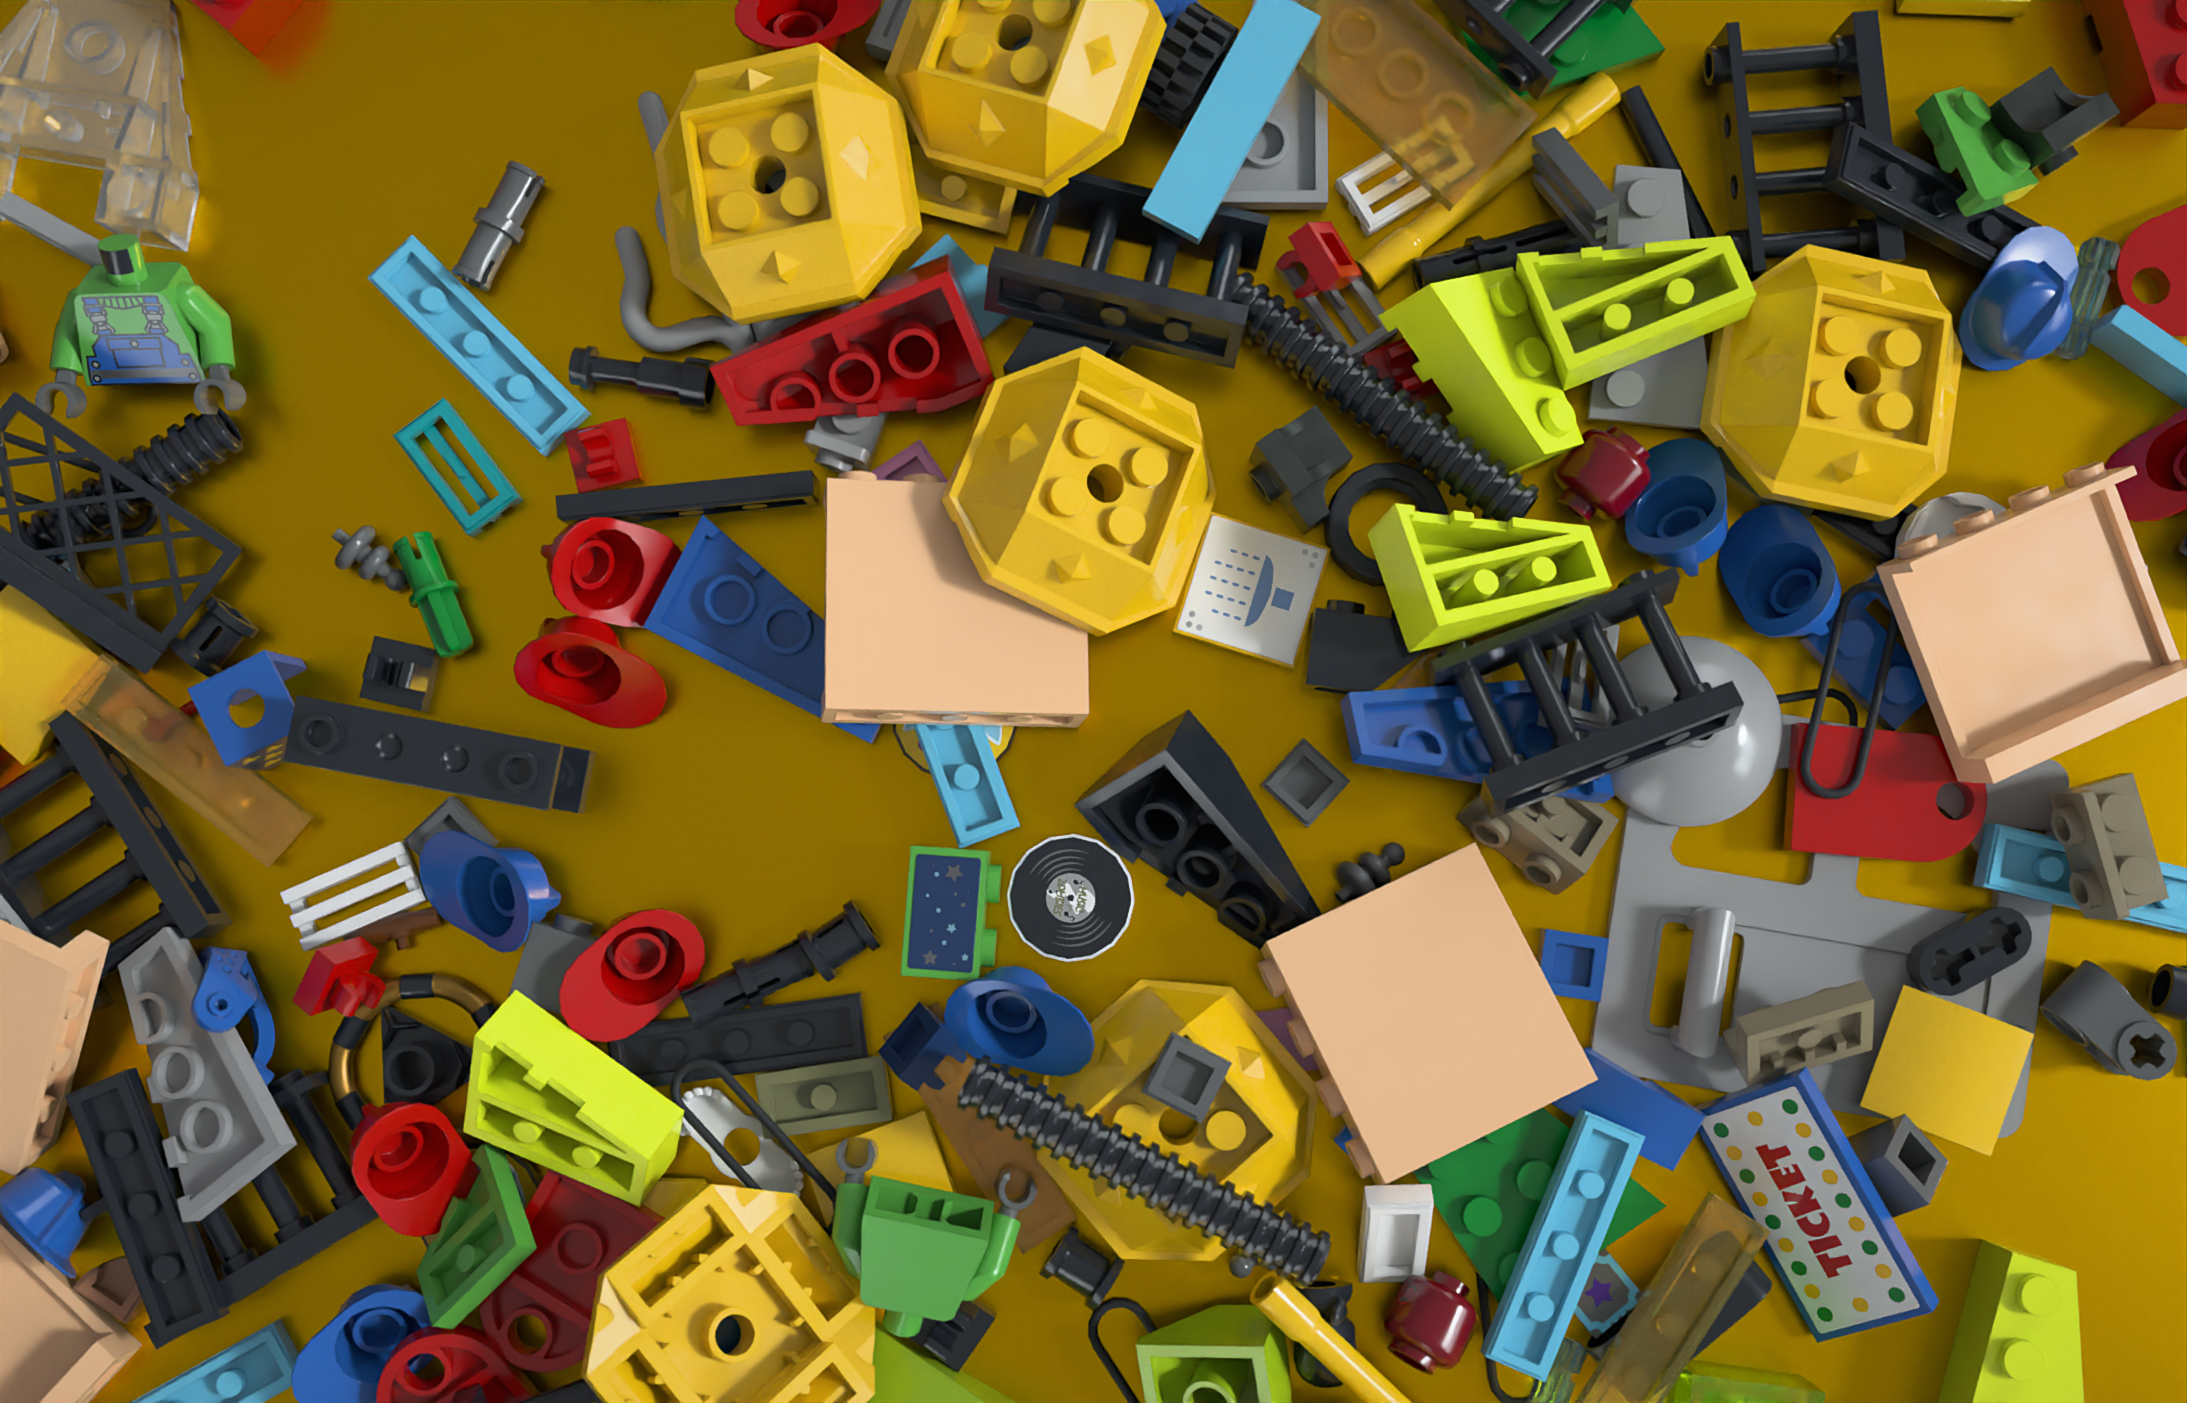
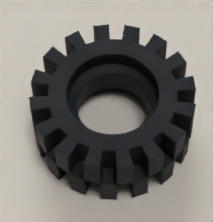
[1138,2,1239,130]

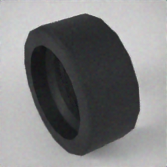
[1324,462,1448,586]

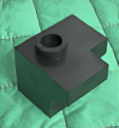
[1989,66,2120,177]
[1248,405,1353,536]

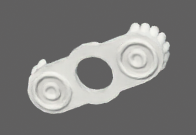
[680,1086,804,1197]

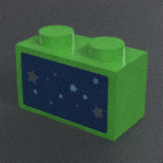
[900,845,1002,981]

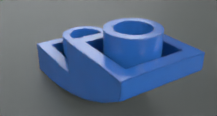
[1551,1047,1707,1171]

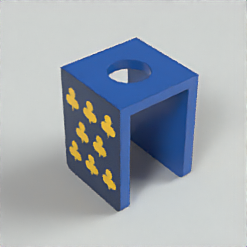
[187,650,307,771]

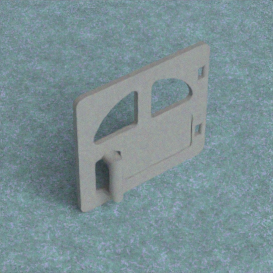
[1589,714,2069,1138]

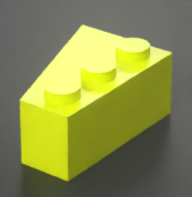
[1515,236,1757,391]
[1378,267,1584,475]
[1367,503,1612,652]
[463,990,684,1207]
[1937,1239,2084,1403]

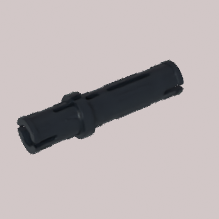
[1412,218,1586,291]

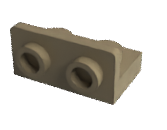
[2049,773,2169,920]
[1457,788,1619,895]
[1723,980,1874,1087]

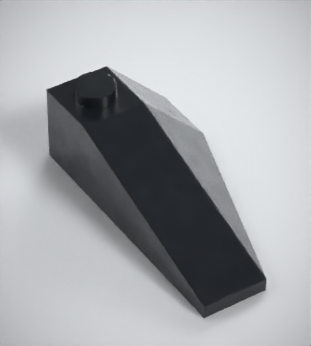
[1074,709,1322,950]

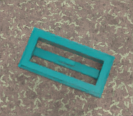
[393,398,523,538]

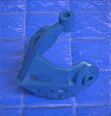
[147,946,275,1086]

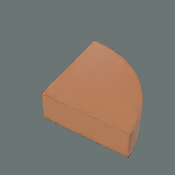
[73,1256,144,1324]

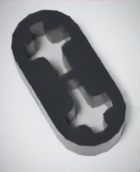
[1907,906,2032,996]

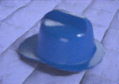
[1958,226,2079,371]
[1625,438,1728,577]
[1719,504,1842,638]
[419,830,561,953]
[944,965,1095,1077]
[0,1167,92,1278]
[291,1283,435,1403]

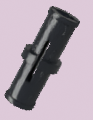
[679,938,815,1029]

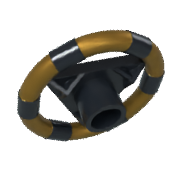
[328,972,498,1146]

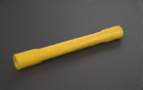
[1355,71,1621,292]
[1250,1271,1412,1403]

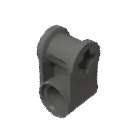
[2039,960,2177,1081]

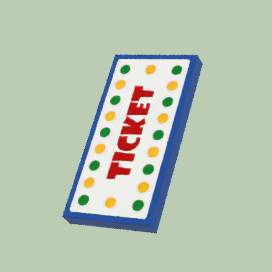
[1695,1067,1939,1343]

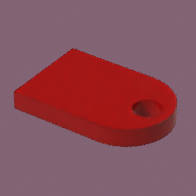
[2106,204,2187,341]
[1783,722,1987,862]
[479,1169,665,1373]
[376,1324,540,1403]

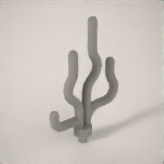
[615,91,826,354]

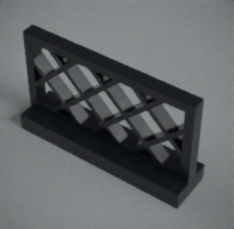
[0,392,243,674]

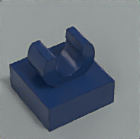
[878,1001,967,1091]

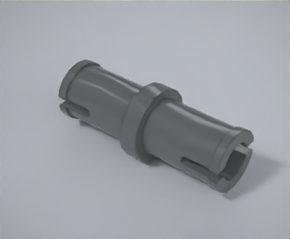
[451,161,546,291]

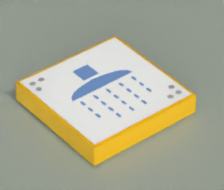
[1172,511,1331,671]

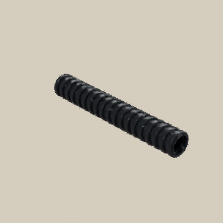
[1230,272,1539,522]
[0,406,243,592]
[956,1054,1331,1289]

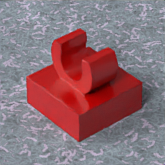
[1276,221,1363,299]
[1362,338,1442,403]
[564,417,645,493]
[292,936,386,1017]

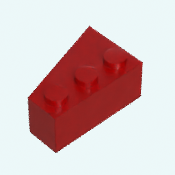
[2080,0,2187,130]

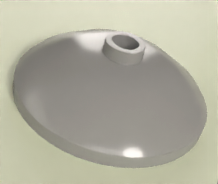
[1607,636,1784,827]

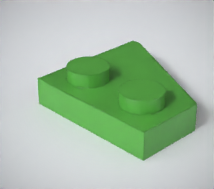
[1916,86,2039,217]
[416,1143,537,1329]

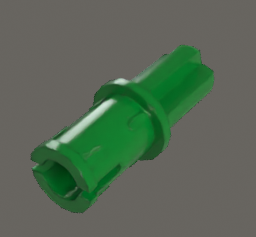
[392,531,474,658]

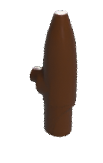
[343,906,443,951]

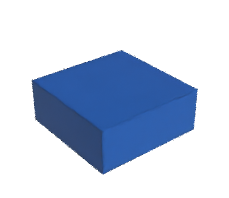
[1536,928,1609,1002]

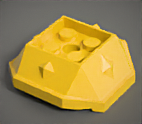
[884,0,1167,198]
[654,43,923,326]
[1699,244,1963,522]
[941,346,1218,637]
[1036,978,1318,1261]
[581,1184,875,1403]

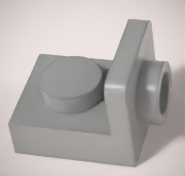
[803,412,891,474]

